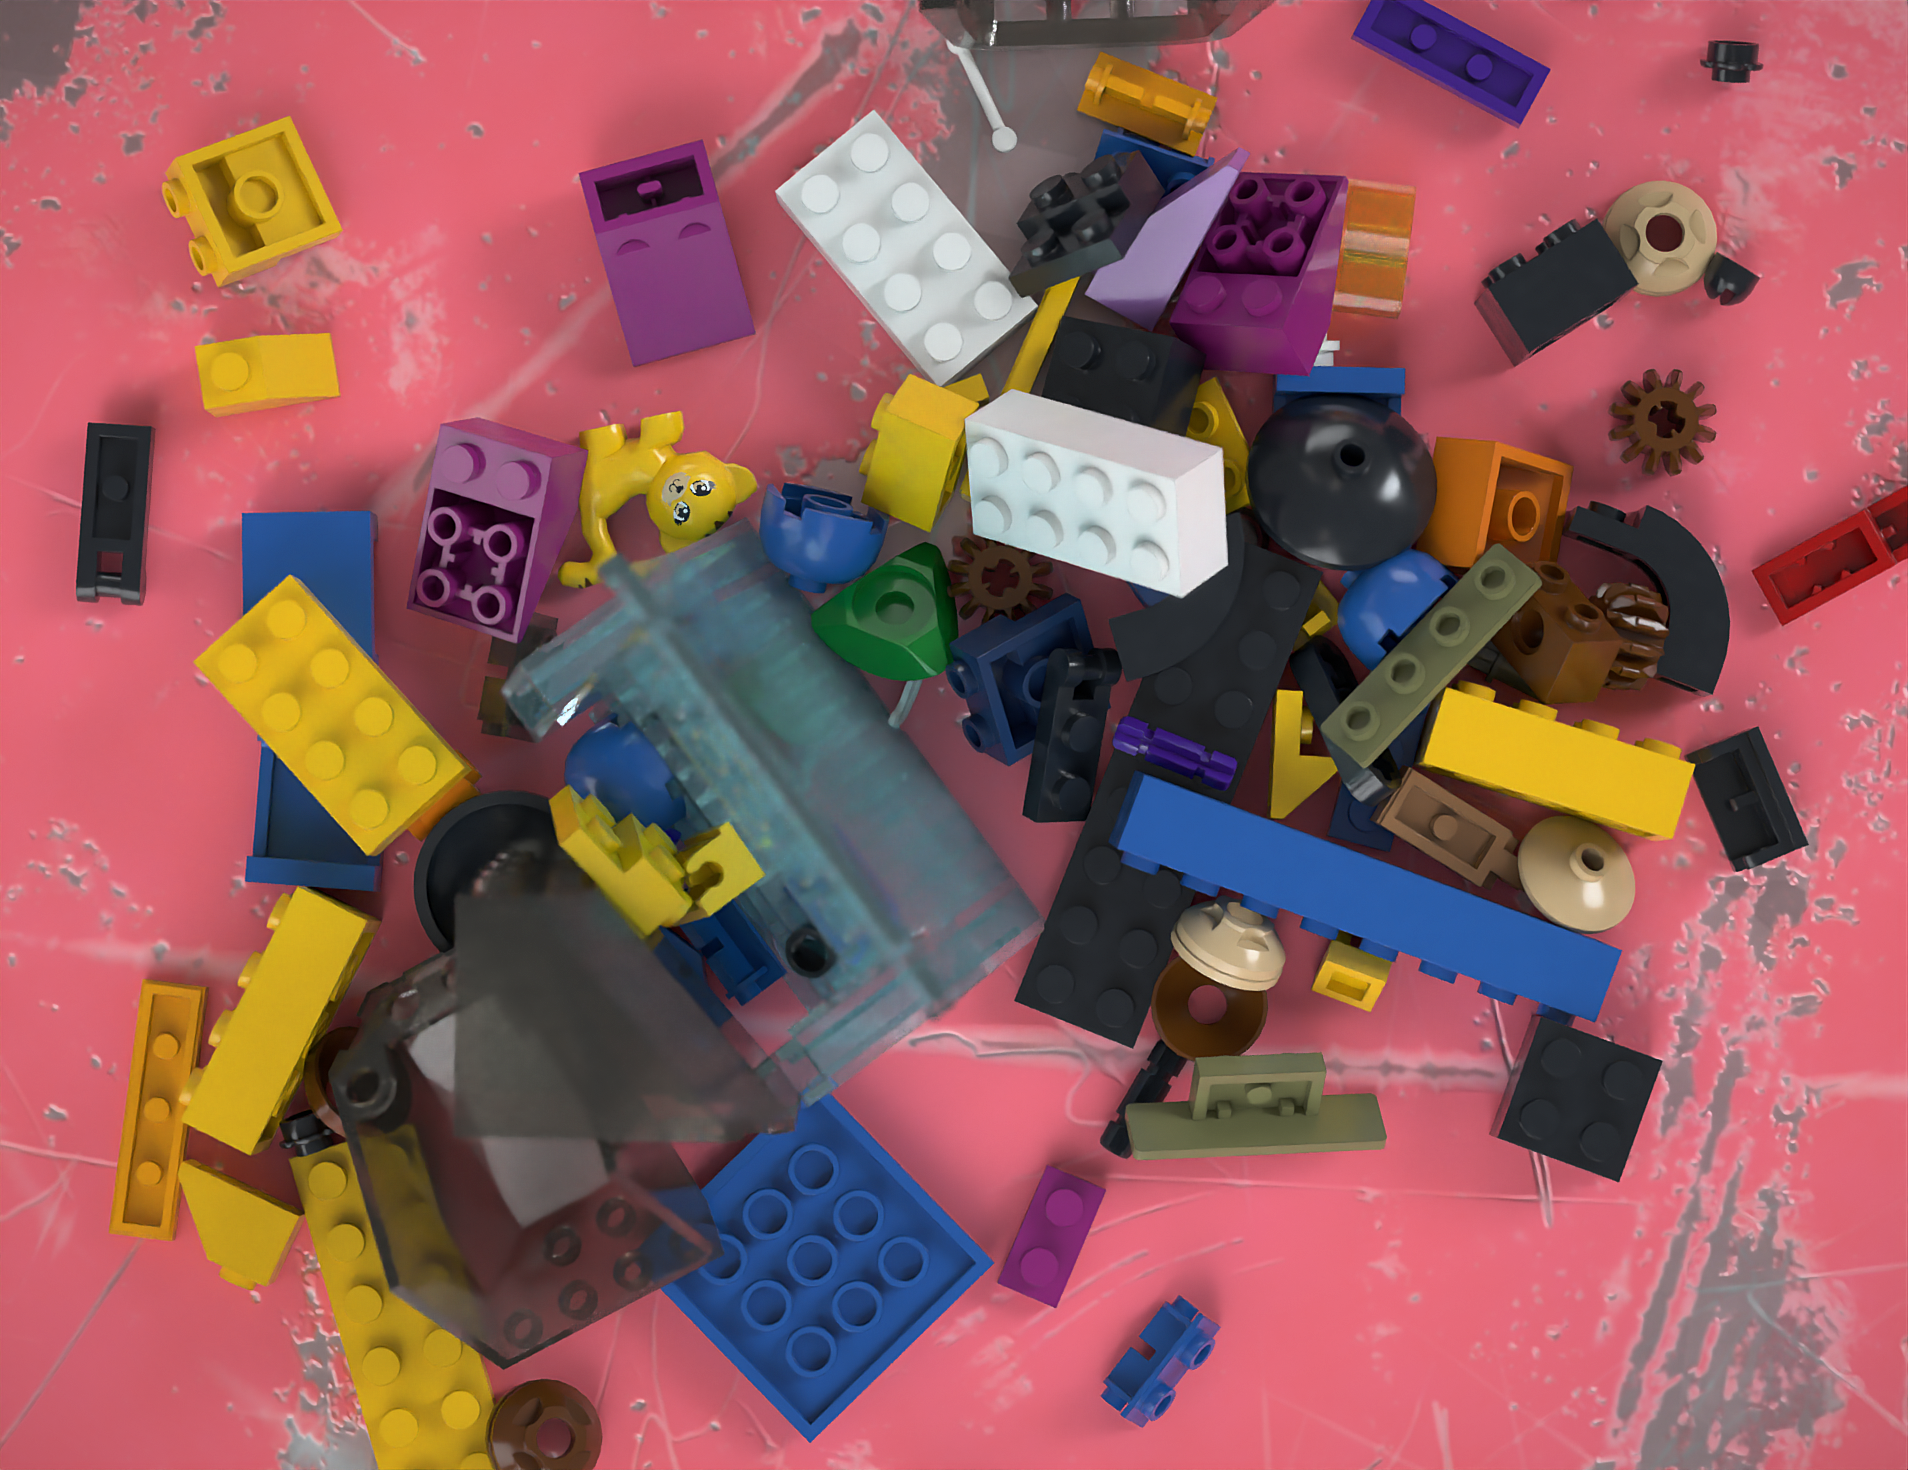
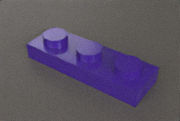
[1351,0,1551,129]

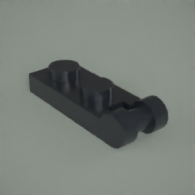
[76,422,156,606]
[1022,648,1122,823]

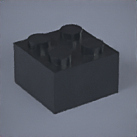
[1474,219,1639,367]
[1041,316,1207,438]
[1489,1015,1663,1182]

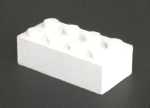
[775,110,1038,387]
[965,389,1228,597]

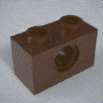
[1490,561,1624,705]

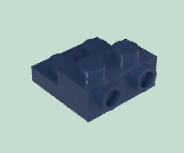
[945,592,1111,766]

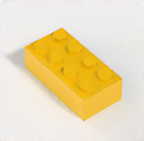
[193,575,472,856]
[1413,680,1695,841]
[179,886,382,1155]

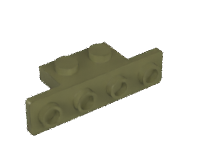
[1321,544,1542,768]
[1125,1052,1387,1160]

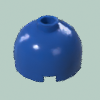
[759,483,890,593]
[1337,548,1460,672]
[564,712,686,831]

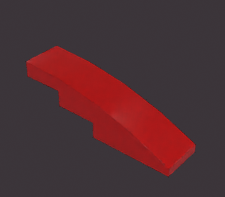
[1751,485,1908,626]

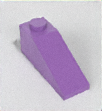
[1085,147,1250,332]

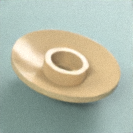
[1518,815,1635,934]

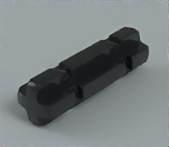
[1100,1039,1188,1159]

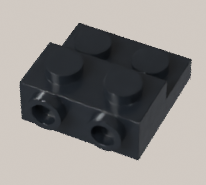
[1008,150,1165,298]

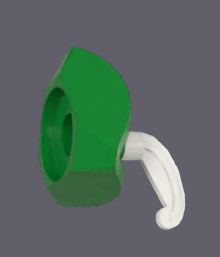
[811,542,959,731]

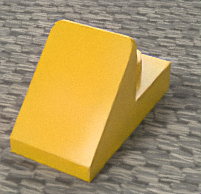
[1266,690,1338,820]

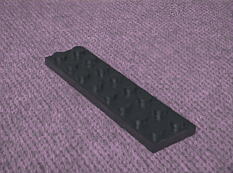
[1014,541,1323,1049]

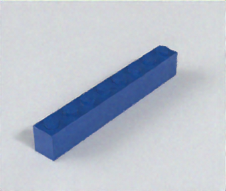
[1108,770,1622,1027]

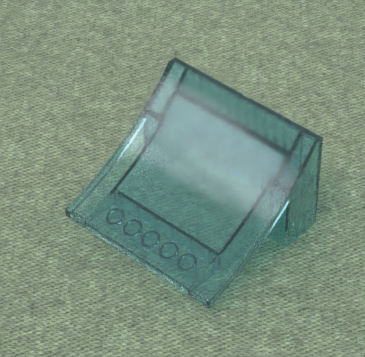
[499,517,1047,1108]

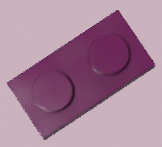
[997,1164,1106,1308]

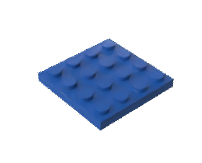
[631,1078,994,1443]

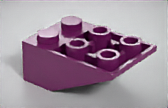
[578,139,756,367]
[1169,172,1349,376]
[406,417,588,644]

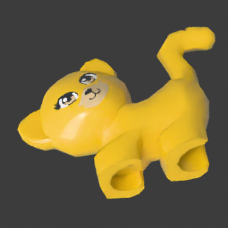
[558,411,757,589]

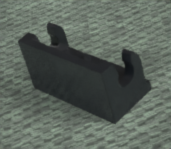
[1684,726,1809,873]

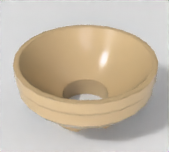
[1602,181,1717,297]
[1171,895,1286,991]

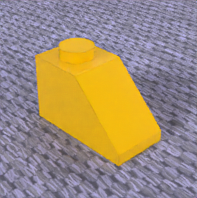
[194,333,341,417]
[177,1158,305,1291]

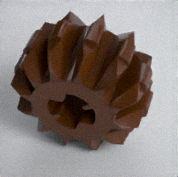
[1608,369,1717,476]
[947,537,1054,625]
[1588,582,1670,691]

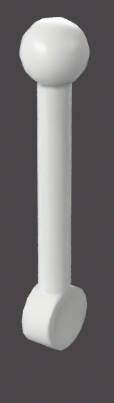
[946,29,1017,153]

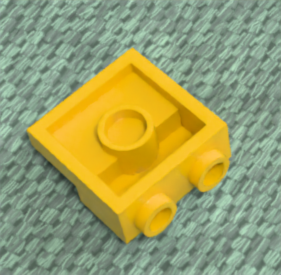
[162,116,343,288]
[549,784,692,936]

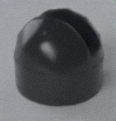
[1703,252,1760,306]
[785,923,840,978]

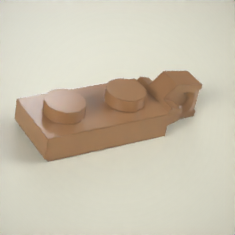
[1370,765,1526,893]

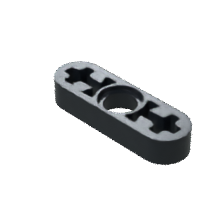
[1289,635,1402,807]

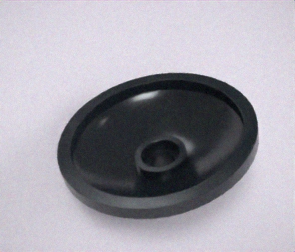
[1245,394,1437,571]
[413,790,607,983]

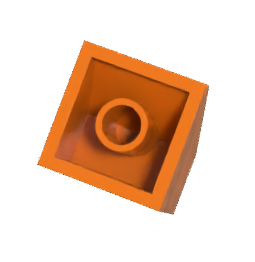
[1416,436,1574,575]

